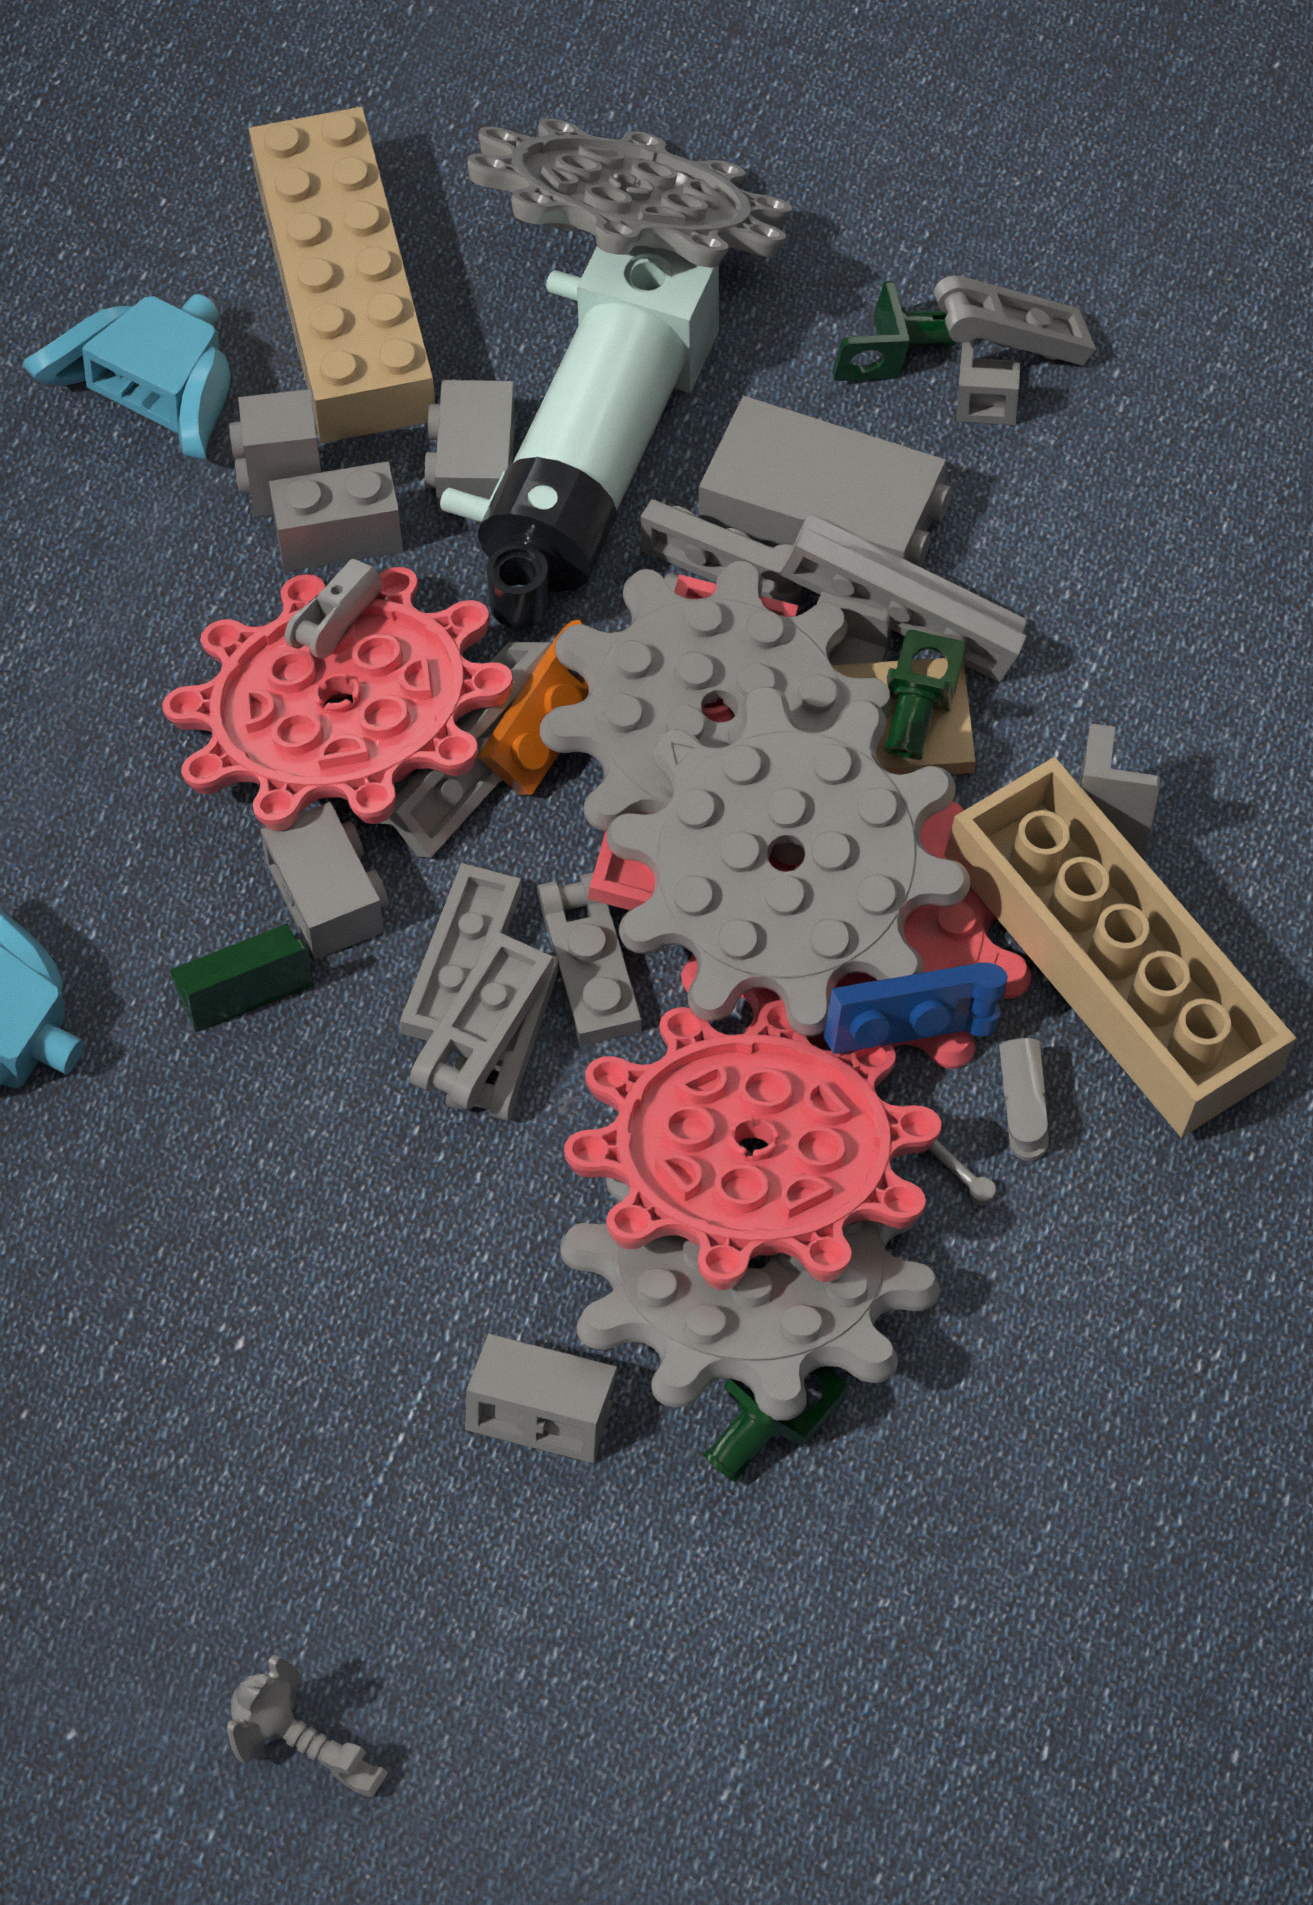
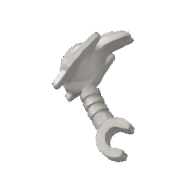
[227,1655,388,1797]

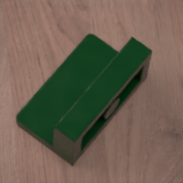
[170,923,314,1032]

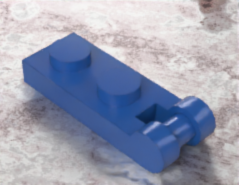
[824,962,1008,1054]

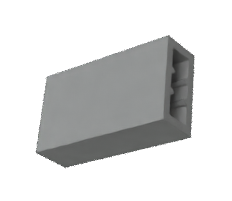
[699,395,952,567]

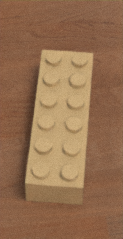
[249,106,435,444]
[944,757,1296,1138]

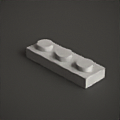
[400,863,522,1041]

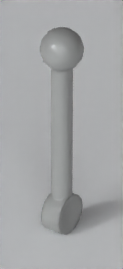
[900,1105,996,1206]

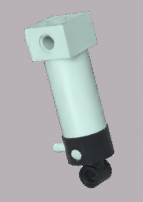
[440,246,719,629]

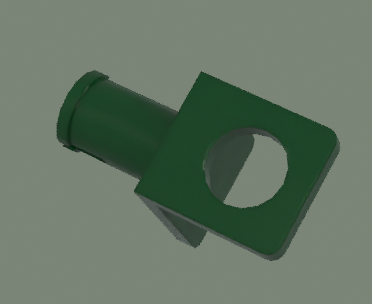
[832,281,956,381]
[884,630,966,760]
[703,1366,850,1483]

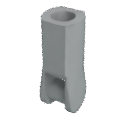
[285,558,383,659]
[999,1038,1049,1161]

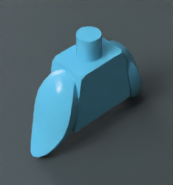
[23,294,231,460]
[0,908,84,1088]

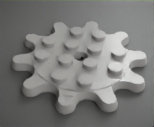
[467,119,792,268]
[539,561,893,865]
[607,686,970,1037]
[560,1141,940,1420]

